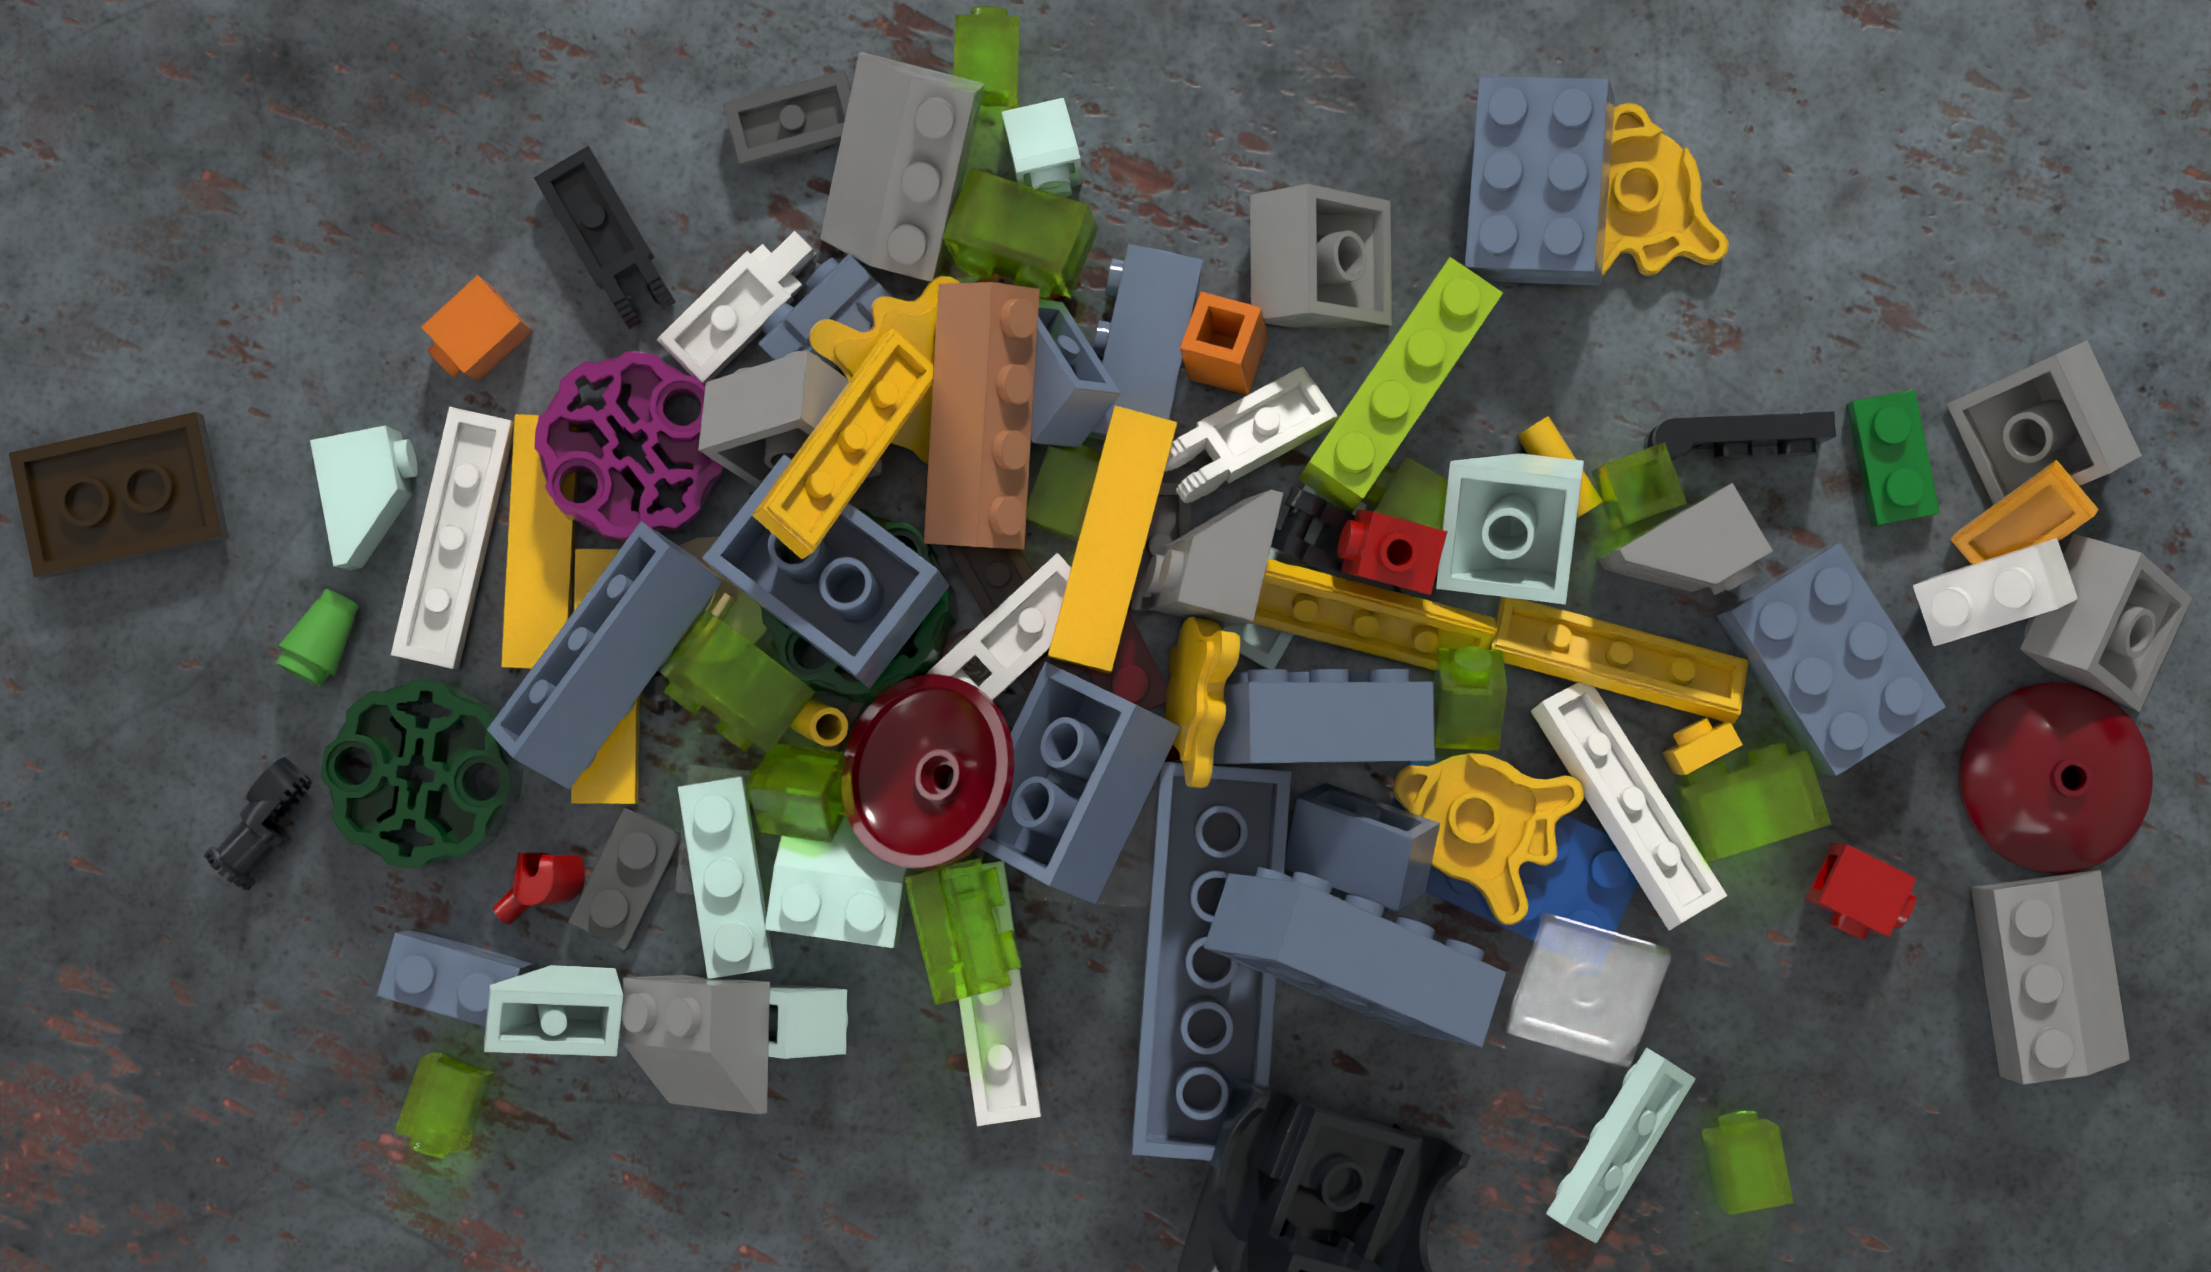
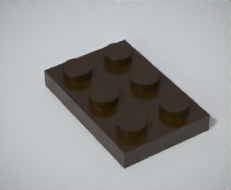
[9,412,229,579]

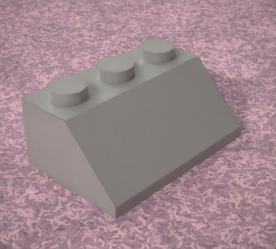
[820,52,985,282]
[1971,869,2130,1085]

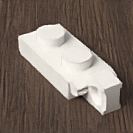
[657,231,817,387]

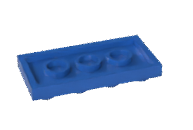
[1389,756,1638,970]

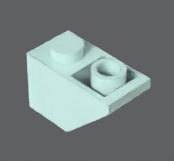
[1002,98,1082,203]

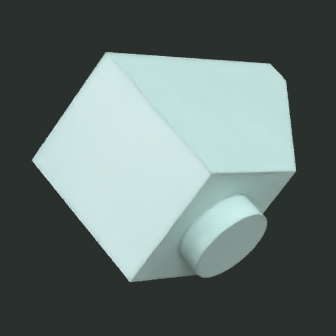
[310,425,418,571]
[484,965,623,1056]
[768,985,848,1059]

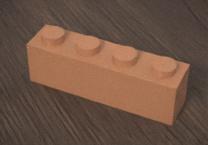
[924,282,1040,550]

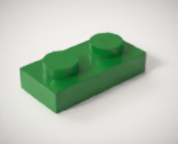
[1847,389,1940,527]

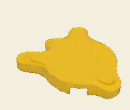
[1602,103,1729,277]
[808,276,960,464]
[1166,617,1240,788]
[1392,753,1584,925]

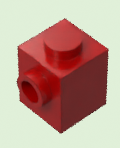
[1338,509,1448,595]
[1804,843,1917,941]

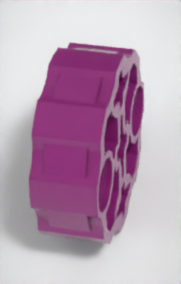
[534,351,724,544]

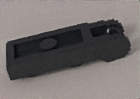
[534,146,676,329]

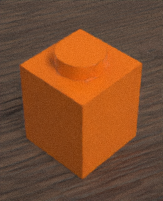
[421,275,533,382]
[1180,292,1268,395]

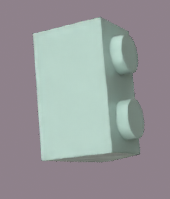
[1436,453,1584,604]
[765,800,910,948]

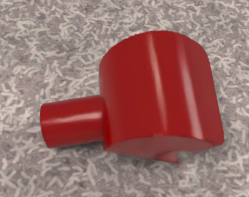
[493,852,585,924]

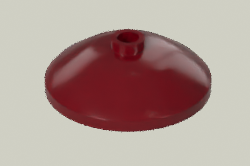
[841,674,1015,870]
[1958,682,2153,873]

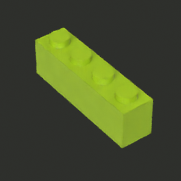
[1298,257,1503,513]

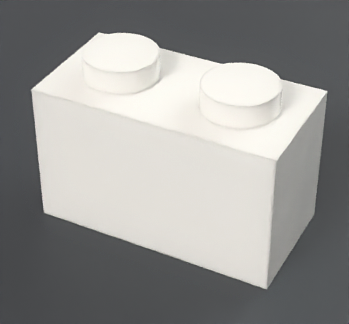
[1913,538,2078,646]

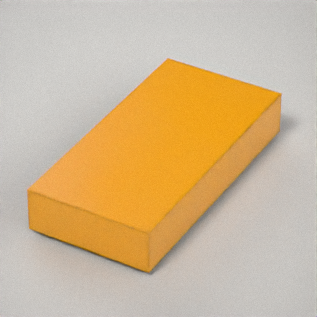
[1950,460,2099,565]

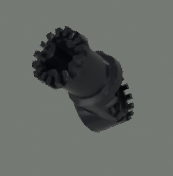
[204,757,313,891]

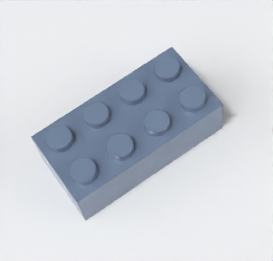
[1204,867,1506,1047]

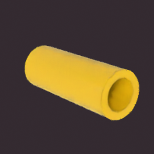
[1516,416,1603,518]
[787,697,848,746]

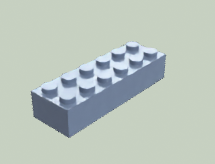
[1131,762,1291,1161]

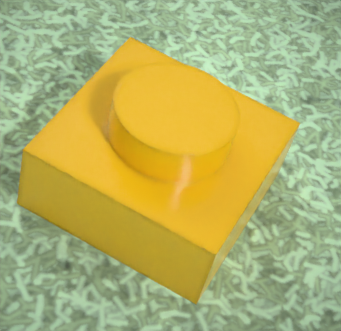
[1662,717,1743,775]

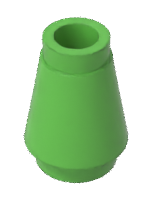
[275,588,360,688]

